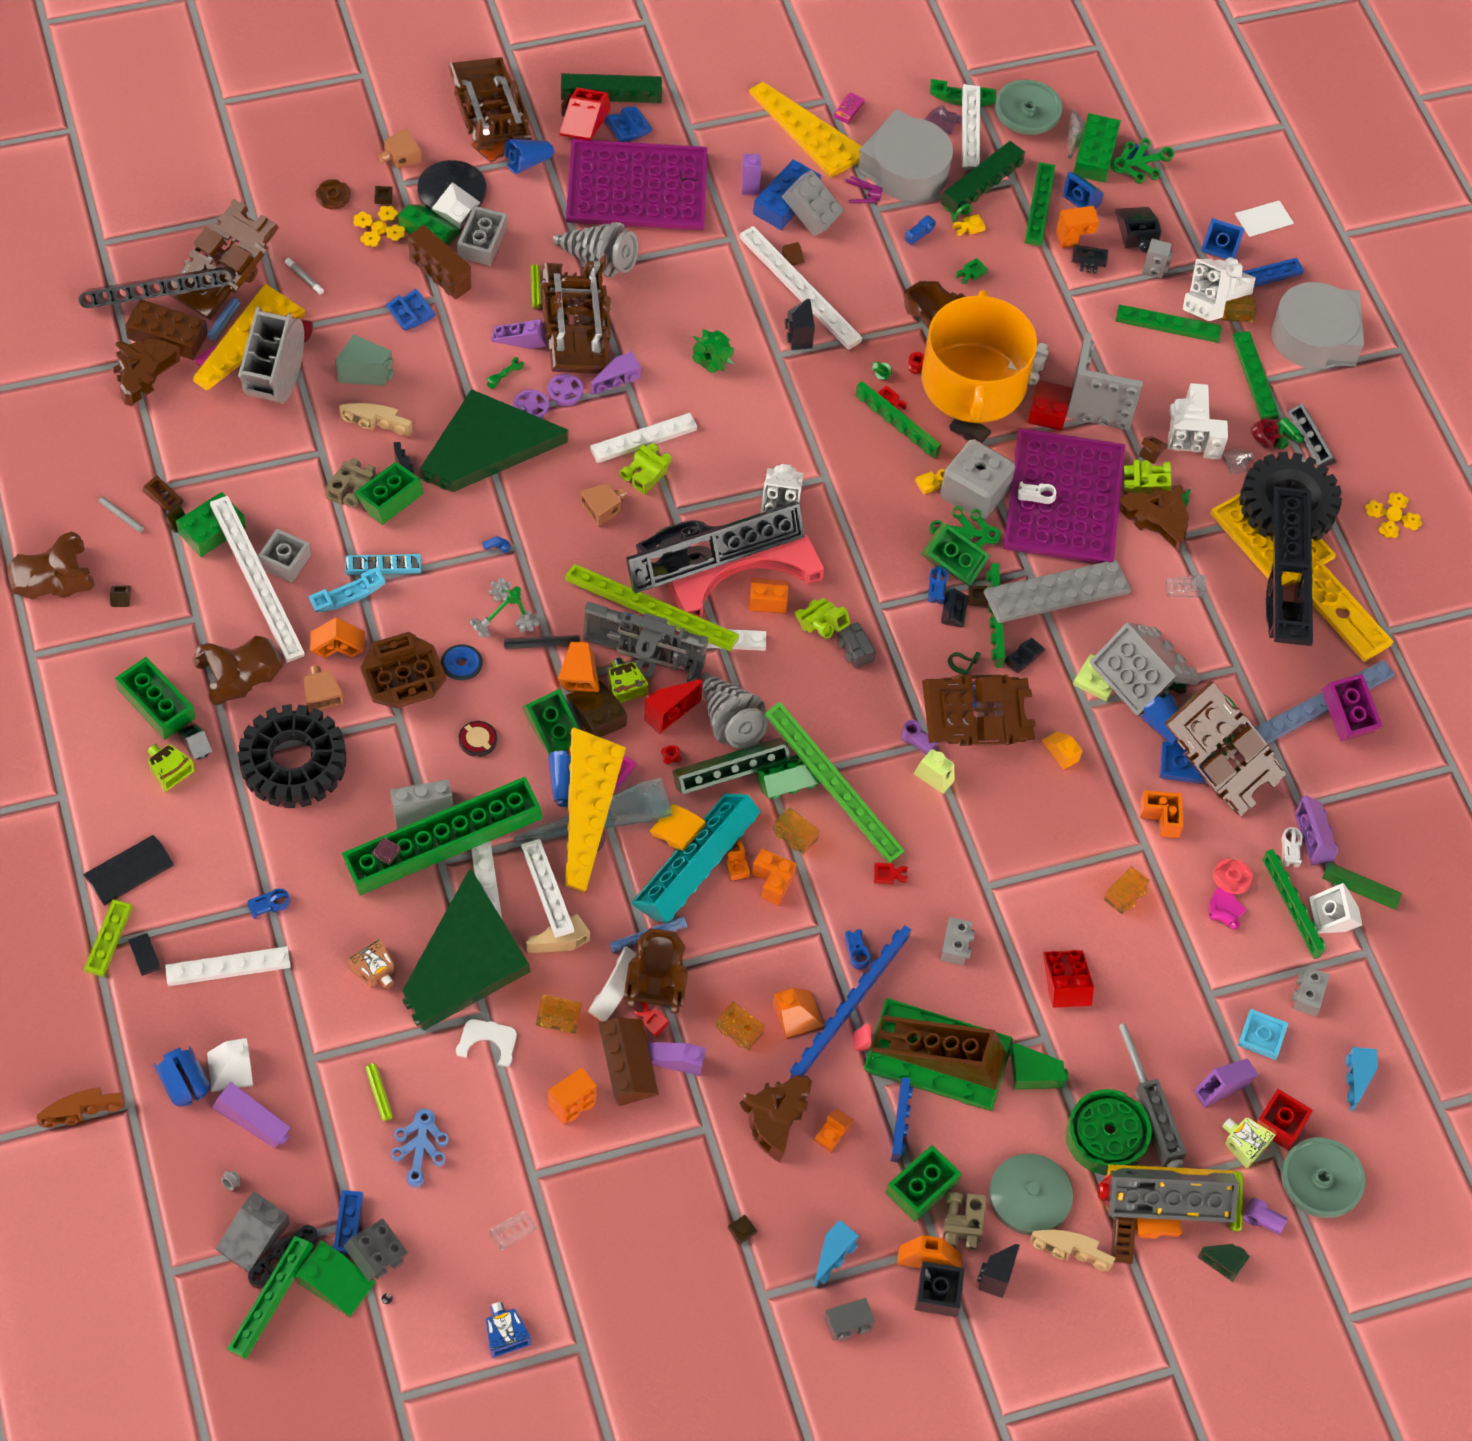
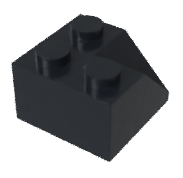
[784,299,815,350]
[915,1261,965,1317]

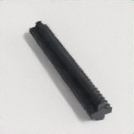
[504,634,580,649]

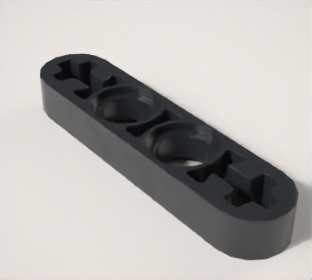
[248,1225,318,1289]

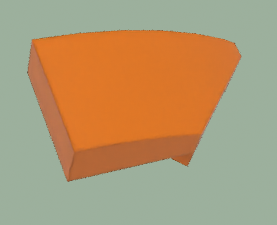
[726,841,750,881]

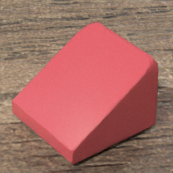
[853,1024,872,1051]

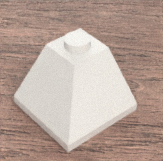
[432,182,480,229]
[1309,883,1362,933]
[207,1038,253,1092]

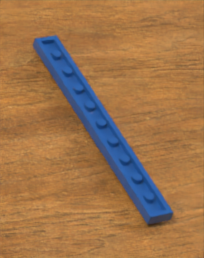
[789,925,911,1079]

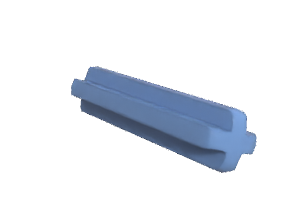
[207,298,241,340]

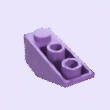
[491,319,549,349]
[591,352,641,395]

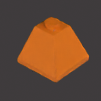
[773,988,824,1039]

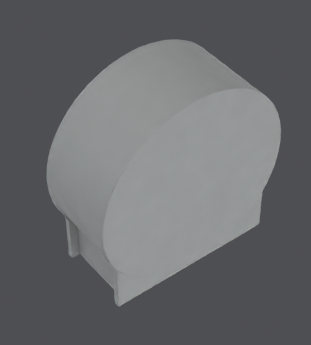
[856,109,953,202]
[1271,282,1364,369]
[238,307,304,404]

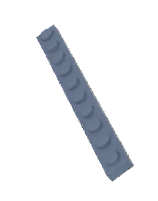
[1255,660,1395,744]

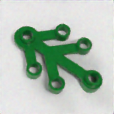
[1111,138,1174,184]
[929,506,1001,548]

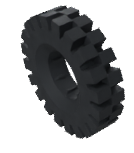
[1239,452,1342,542]
[238,704,347,808]

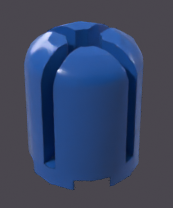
[153,1046,210,1106]

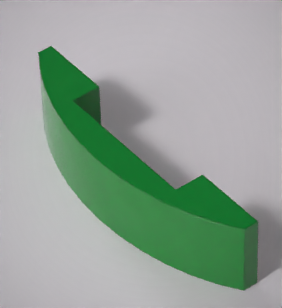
[930,79,996,107]

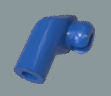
[482,536,511,553]

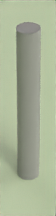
[98,496,144,533]

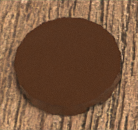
[316,179,351,210]

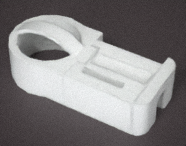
[1018,481,1056,504]
[1281,827,1303,867]

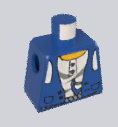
[486,1302,531,1358]

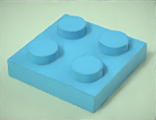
[1237,1009,1289,1060]

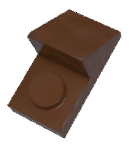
[1139,436,1168,464]

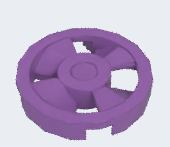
[548,374,583,406]
[513,389,549,419]

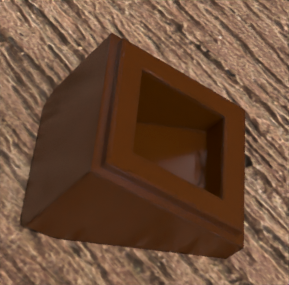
[782,242,804,266]

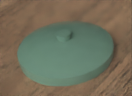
[995,80,1062,135]
[1281,1137,1366,1218]
[989,1154,1073,1235]

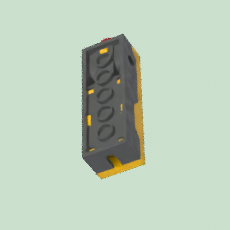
[1098,1164,1239,1222]

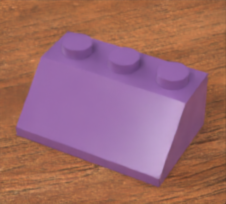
[1294,795,1339,865]

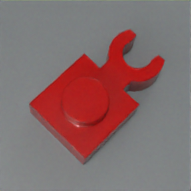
[878,385,907,411]
[874,862,908,884]
[634,1002,670,1037]

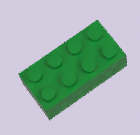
[1073,113,1121,183]
[115,657,196,740]

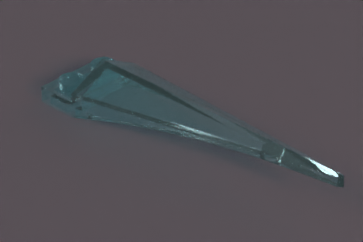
[514,778,672,841]

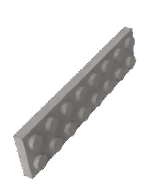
[984,560,1131,623]

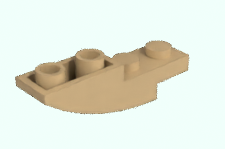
[339,403,412,437]
[1029,1230,1115,1272]

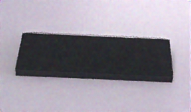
[83,835,174,905]

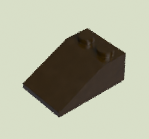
[566,680,627,737]

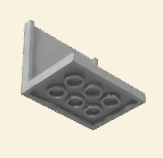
[1066,332,1143,430]
[1089,622,1201,716]

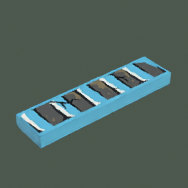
[345,554,421,575]

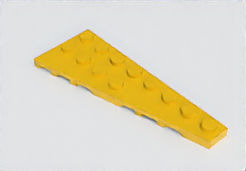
[749,82,862,178]
[193,284,305,391]
[565,728,626,892]

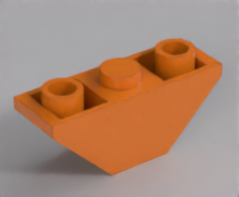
[897,1235,962,1268]

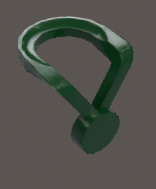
[948,652,981,675]
[1160,682,1187,698]

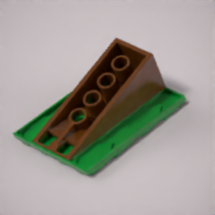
[864,998,1013,1111]

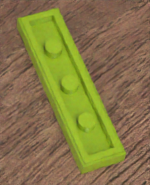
[84,899,133,977]

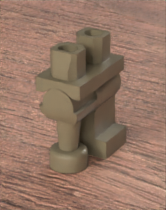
[325,458,376,508]
[942,1192,986,1251]

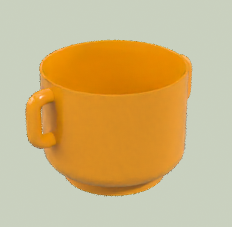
[921,290,1037,423]

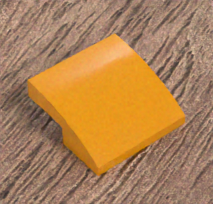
[650,804,707,851]

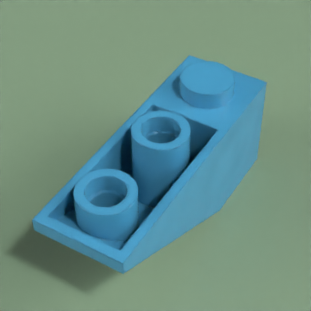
[1345,1047,1378,1111]
[814,1220,859,1288]

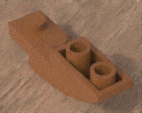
[37,1087,125,1128]

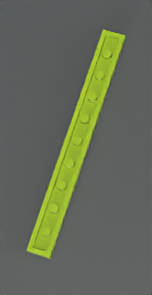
[565,564,739,651]

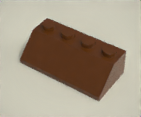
[598,1017,659,1106]

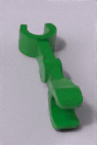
[487,357,524,389]

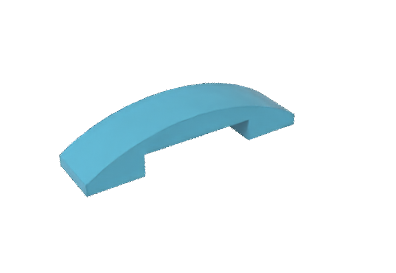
[308,567,385,613]

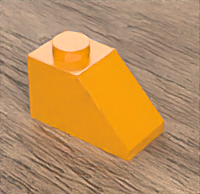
[1042,731,1083,770]

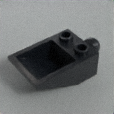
[1115,207,1161,253]

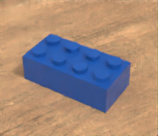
[753,159,821,230]

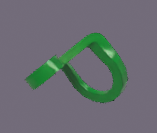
[945,204,972,222]

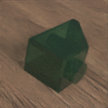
[1197,1244,1250,1282]

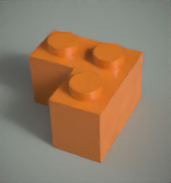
[1056,206,1099,248]
[310,617,365,658]
[1140,790,1183,838]
[752,848,797,906]

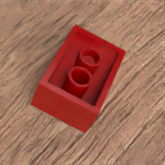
[1028,380,1072,431]
[644,679,703,734]

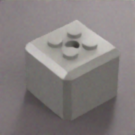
[940,440,1015,520]

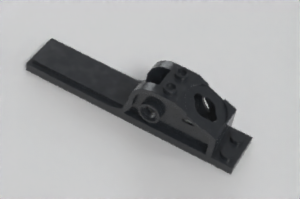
[1266,486,1313,646]
[626,501,805,594]

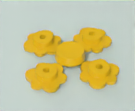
[353,206,405,247]
[1365,492,1422,538]

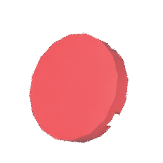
[1213,859,1253,894]

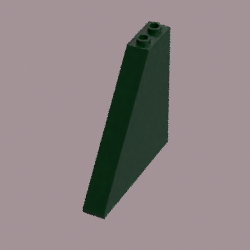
[420,389,568,492]
[402,869,531,1031]

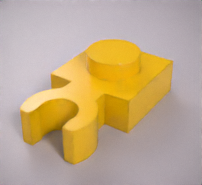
[953,214,986,236]
[915,469,945,495]

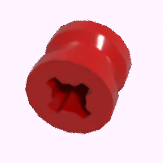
[907,352,924,374]

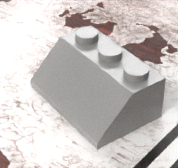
[390,779,454,830]

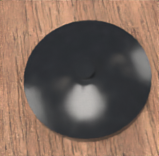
[417,160,486,216]

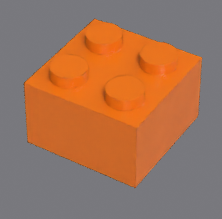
[548,1067,597,1124]

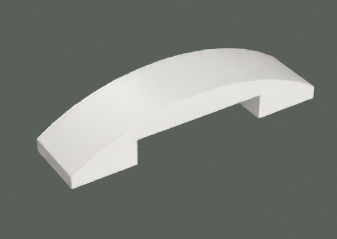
[588,946,636,1022]

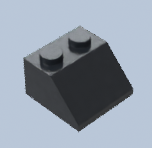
[977,1244,1020,1298]

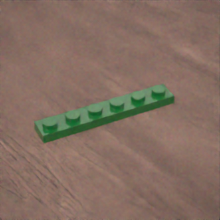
[1024,162,1056,246]
[1115,304,1222,343]
[1232,331,1279,420]
[855,381,941,458]
[986,563,1005,668]
[1262,849,1325,959]
[227,1236,314,1359]

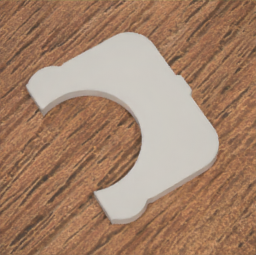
[456,1019,517,1067]

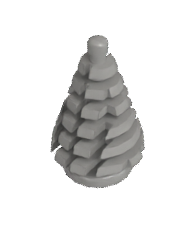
[553,222,639,278]
[701,673,768,749]

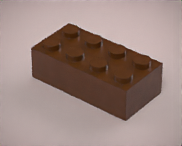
[408,225,471,300]
[125,300,208,360]

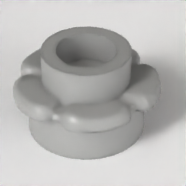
[221,1171,240,1191]

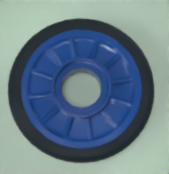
[441,644,483,681]

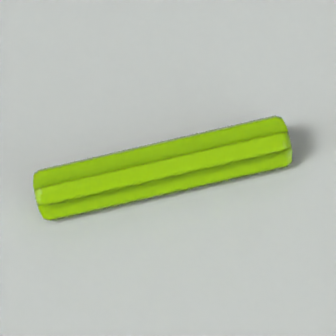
[531,264,542,309]
[366,1063,393,1121]
[1230,1171,1243,1232]

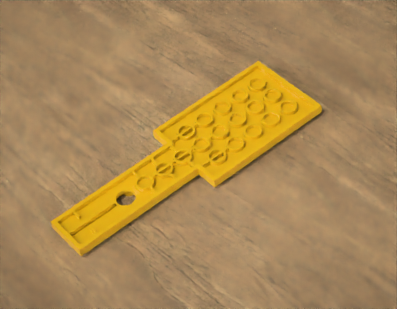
[1210,493,1394,662]

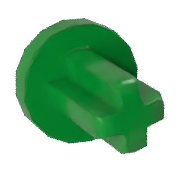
[872,361,892,380]

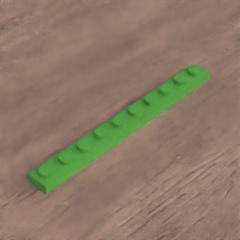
[764,702,905,863]

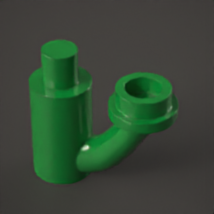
[1276,417,1304,450]

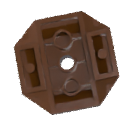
[360,632,446,708]

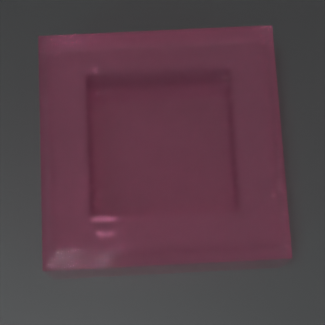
[372,837,401,865]

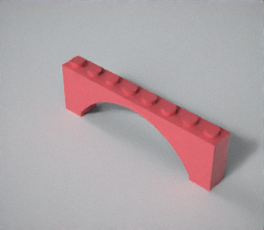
[669,534,824,617]

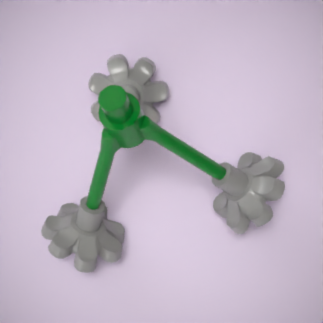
[470,578,540,638]

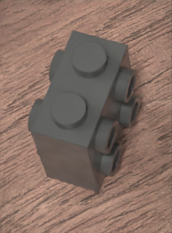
[344,1219,408,1282]

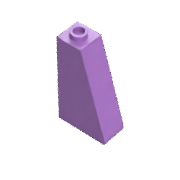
[212,1082,291,1148]

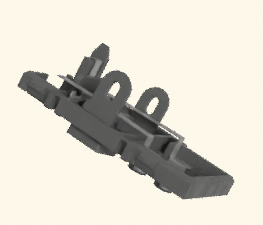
[583,601,708,683]

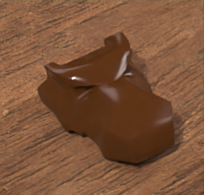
[903,281,965,329]
[7,531,94,600]
[192,636,283,705]
[624,928,688,1014]

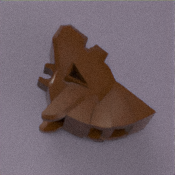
[113,339,180,406]
[1120,485,1189,553]
[739,1075,812,1162]

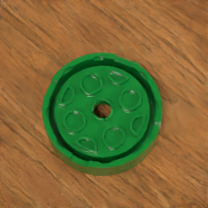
[1066,1089,1152,1175]

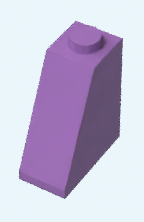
[741,154,761,195]
[1194,1058,1259,1108]

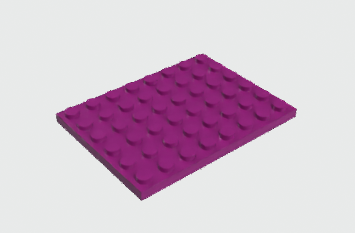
[566,139,707,230]
[1003,428,1125,564]

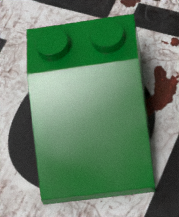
[920,524,990,586]
[522,689,580,755]
[296,1240,375,1317]

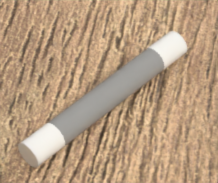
[285,258,324,295]

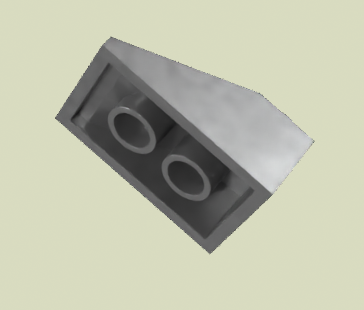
[216,1191,290,1273]

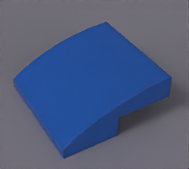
[604,106,652,142]
[386,289,436,331]

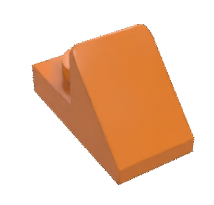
[814,1109,854,1152]

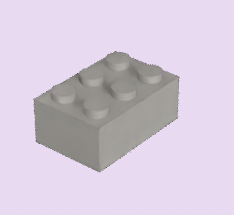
[781,170,844,236]
[457,206,507,266]

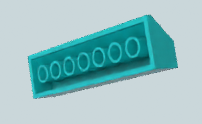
[631,793,761,923]

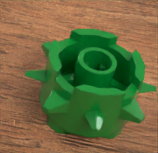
[692,329,734,373]

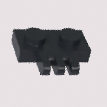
[1072,245,1108,274]

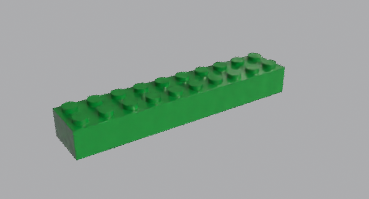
[342,776,543,896]

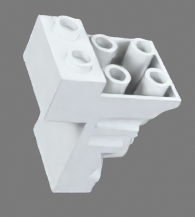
[1183,257,1255,321]
[1167,383,1228,459]
[761,464,803,513]

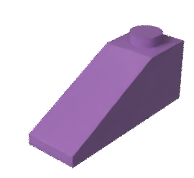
[647,1042,706,1076]

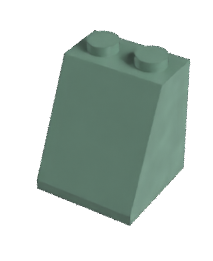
[335,335,394,386]

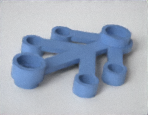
[391,1109,449,1188]

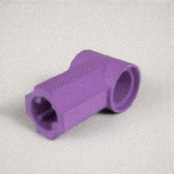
[901,720,938,755]
[1242,1198,1288,1235]

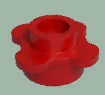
[661,745,682,765]

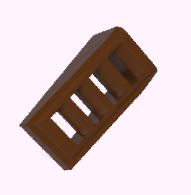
[143,475,183,512]
[1111,1217,1136,1264]

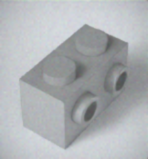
[1142,239,1173,279]
[940,917,975,966]
[1291,967,1330,1017]

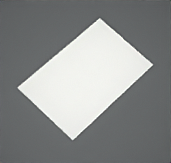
[1235,200,1294,237]

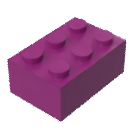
[1321,673,1383,742]

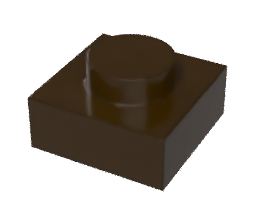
[374,186,393,204]
[968,585,988,605]
[728,1215,757,1245]

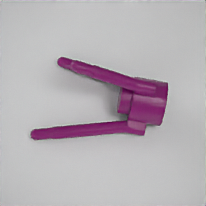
[845,176,883,204]

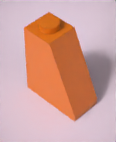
[558,642,599,692]

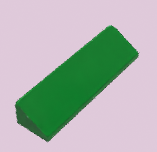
[1322,862,1402,910]

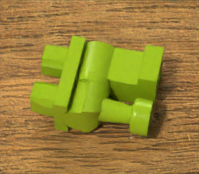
[619,443,672,495]
[1124,460,1172,493]
[795,598,851,638]

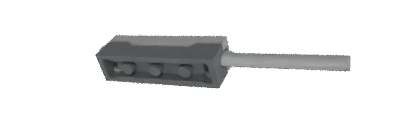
[1119,1023,1186,1168]

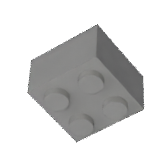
[258,529,311,583]

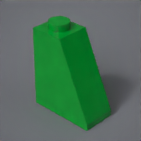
[1010,1044,1068,1090]

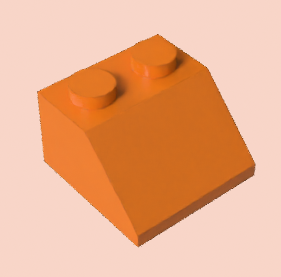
[749,577,788,614]

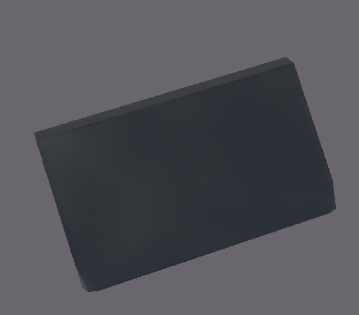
[941,588,968,627]

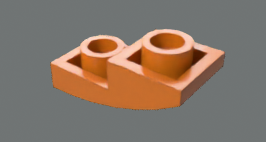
[1134,1218,1182,1239]

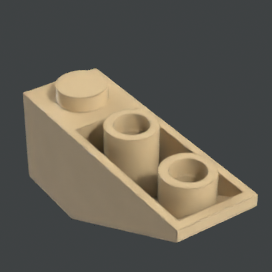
[526,914,590,953]

